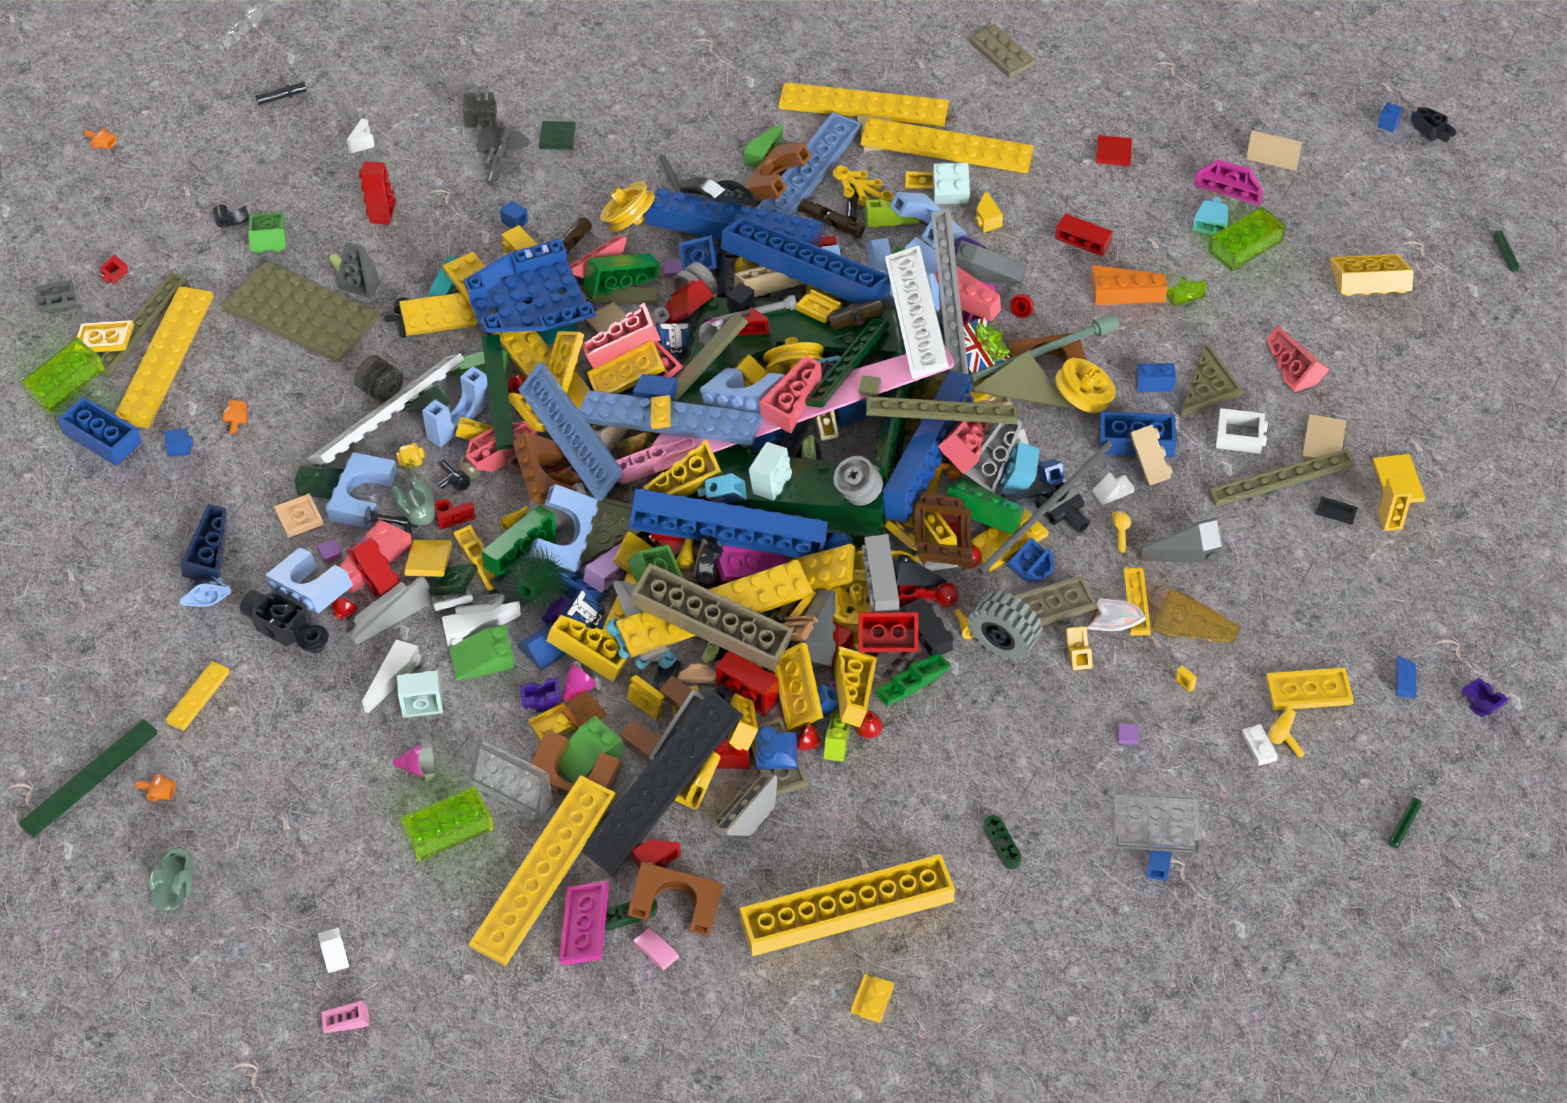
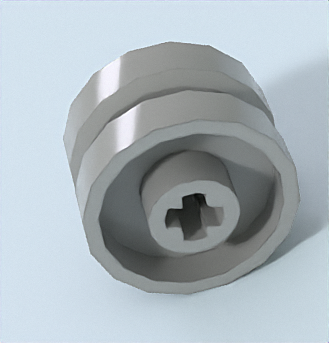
[673,262,718,295]
[833,456,883,506]

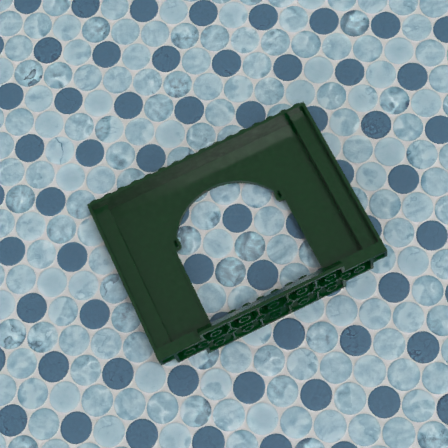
[657,297,916,547]

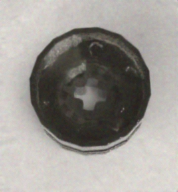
[463,92,497,128]
[354,355,404,403]

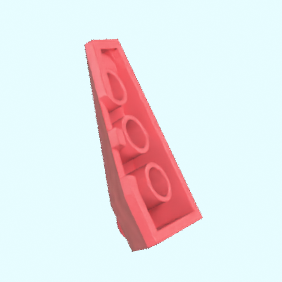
[1266,325,1329,392]

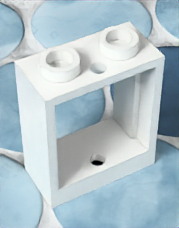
[1216,408,1268,454]

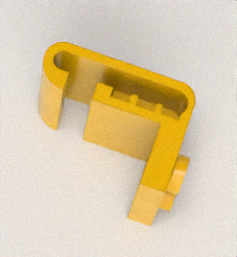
[675,753,721,809]

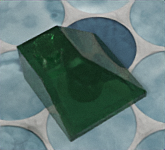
[400,384,451,413]
[294,464,344,499]

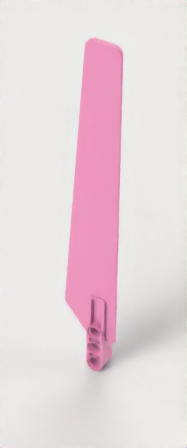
[616,345,954,484]

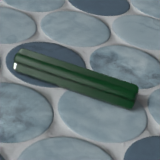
[1493,230,1520,272]
[1388,797,1422,848]

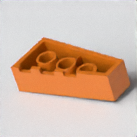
[1090,265,1168,305]

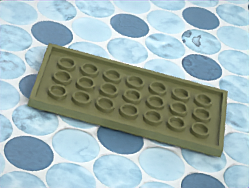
[222,260,381,363]

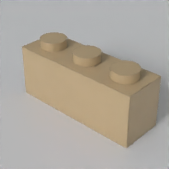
[1129,425,1173,486]

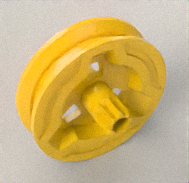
[600,181,655,232]
[763,337,824,376]
[1055,358,1116,414]
[826,569,871,633]

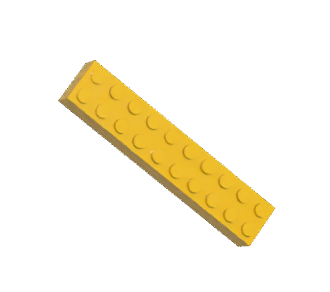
[740,854,955,956]

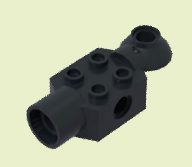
[240,590,329,654]

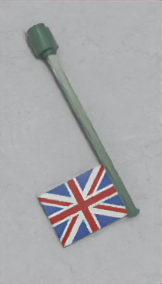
[963,314,1119,383]

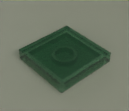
[539,121,576,150]
[428,564,478,596]

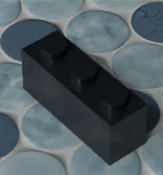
[902,597,954,656]

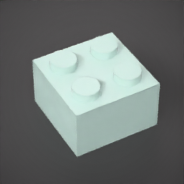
[933,163,970,204]
[749,442,792,501]
[397,671,443,718]

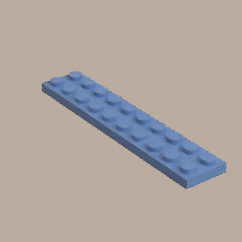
[757,112,862,216]
[518,362,624,501]
[579,390,764,445]

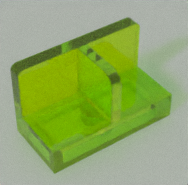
[1166,276,1207,307]
[975,322,1010,362]

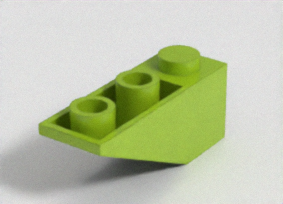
[865,199,919,228]
[824,709,850,762]

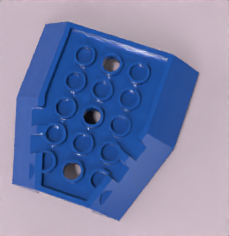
[464,239,596,332]

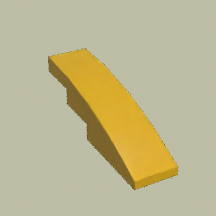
[453,525,497,592]

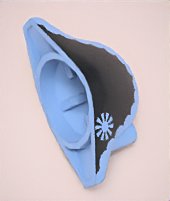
[180,576,231,607]

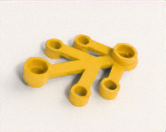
[833,165,894,206]

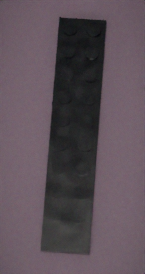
[581,689,743,877]

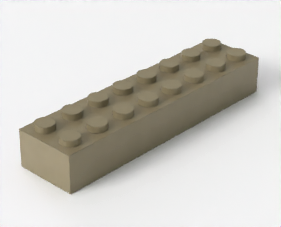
[631,563,793,672]

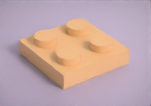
[274,494,324,538]

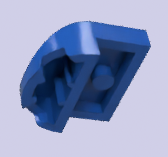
[1007,537,1055,582]

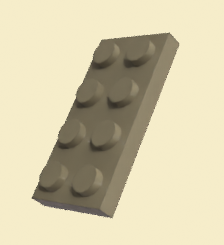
[969,24,1036,78]
[1012,576,1098,626]
[750,718,808,796]

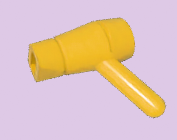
[1111,511,1131,553]
[1267,708,1304,758]

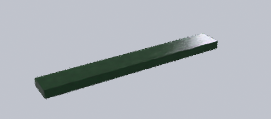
[805,318,890,408]
[481,334,514,450]
[18,719,158,838]

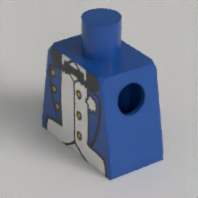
[655,324,690,362]
[562,589,605,630]

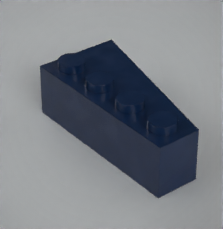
[181,504,227,580]

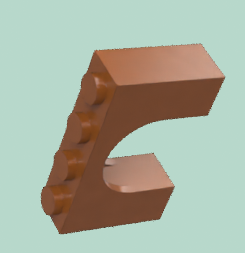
[743,142,812,201]
[1006,332,1087,363]
[513,431,573,507]
[620,676,692,763]
[526,730,624,796]
[628,862,723,937]

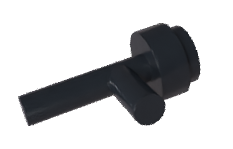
[385,297,409,338]
[437,459,470,491]

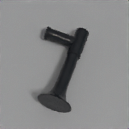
[1001,482,1053,504]
[364,506,418,541]

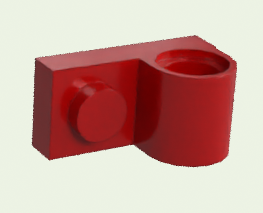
[434,499,476,530]

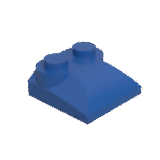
[679,235,717,271]
[756,726,797,769]

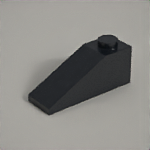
[892,554,947,585]

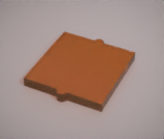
[561,690,607,730]

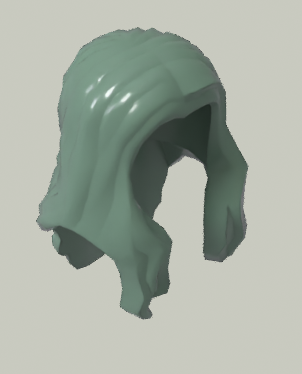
[391,474,435,526]
[147,848,194,912]

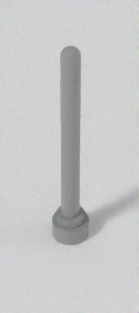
[712,295,797,322]

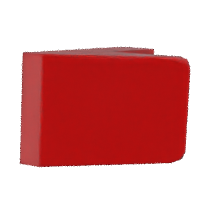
[737,307,770,336]

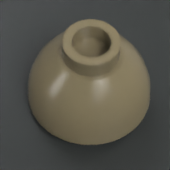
[457,456,482,480]

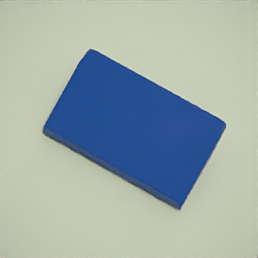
[1395,656,1417,698]

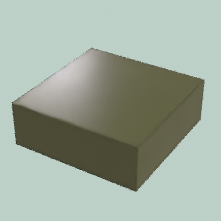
[858,376,881,396]

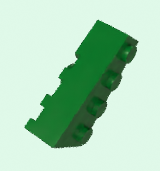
[583,253,660,300]
[946,478,1024,534]
[482,505,557,576]

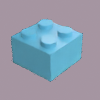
[1000,442,1040,493]

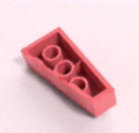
[935,265,1001,322]
[582,303,661,369]
[759,355,822,433]
[938,421,989,474]
[339,519,412,593]

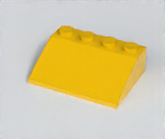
[1329,254,1413,296]

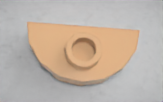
[678,663,716,684]

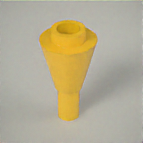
[500,506,528,531]
[676,539,694,569]
[953,609,973,639]

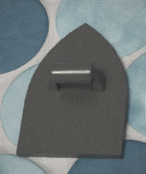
[478,127,531,153]

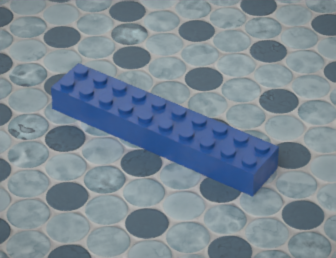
[646,188,823,246]
[721,217,891,305]
[883,371,974,523]
[628,489,828,558]

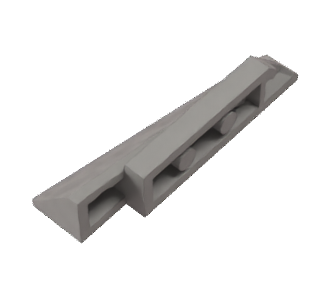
[346,576,435,645]
[613,581,670,661]

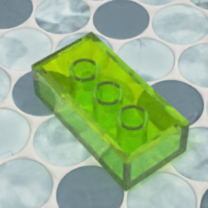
[1208,206,1286,271]
[20,337,106,414]
[399,785,494,862]

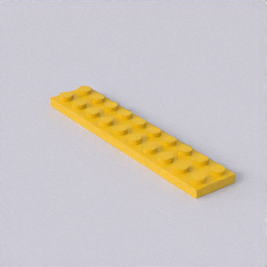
[779,82,949,127]
[861,117,1034,174]
[442,251,552,378]
[115,286,214,428]
[616,560,813,658]
[469,775,616,966]

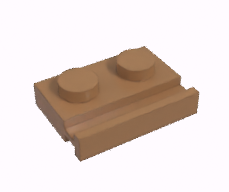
[781,615,818,641]

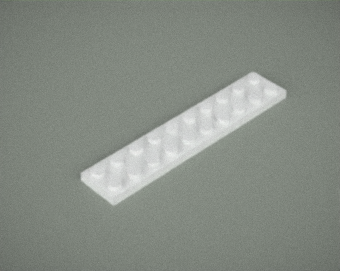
[885,245,949,379]
[308,353,464,465]

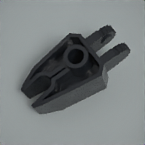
[1410,107,1457,142]

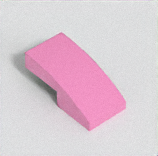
[633,928,679,970]

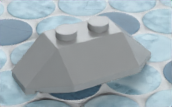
[713,773,777,836]

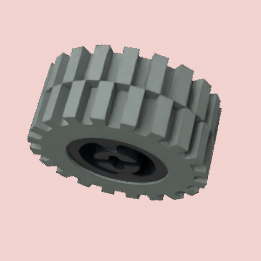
[967,591,1043,661]

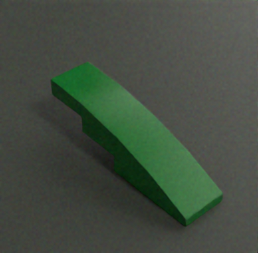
[874,653,951,706]

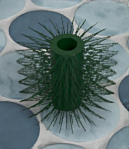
[503,543,573,614]

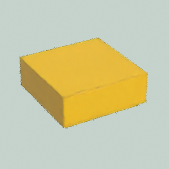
[1175,665,1197,692]

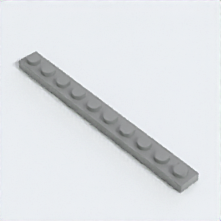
[931,209,969,374]

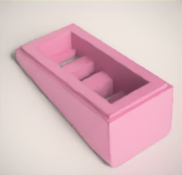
[321,1001,370,1033]

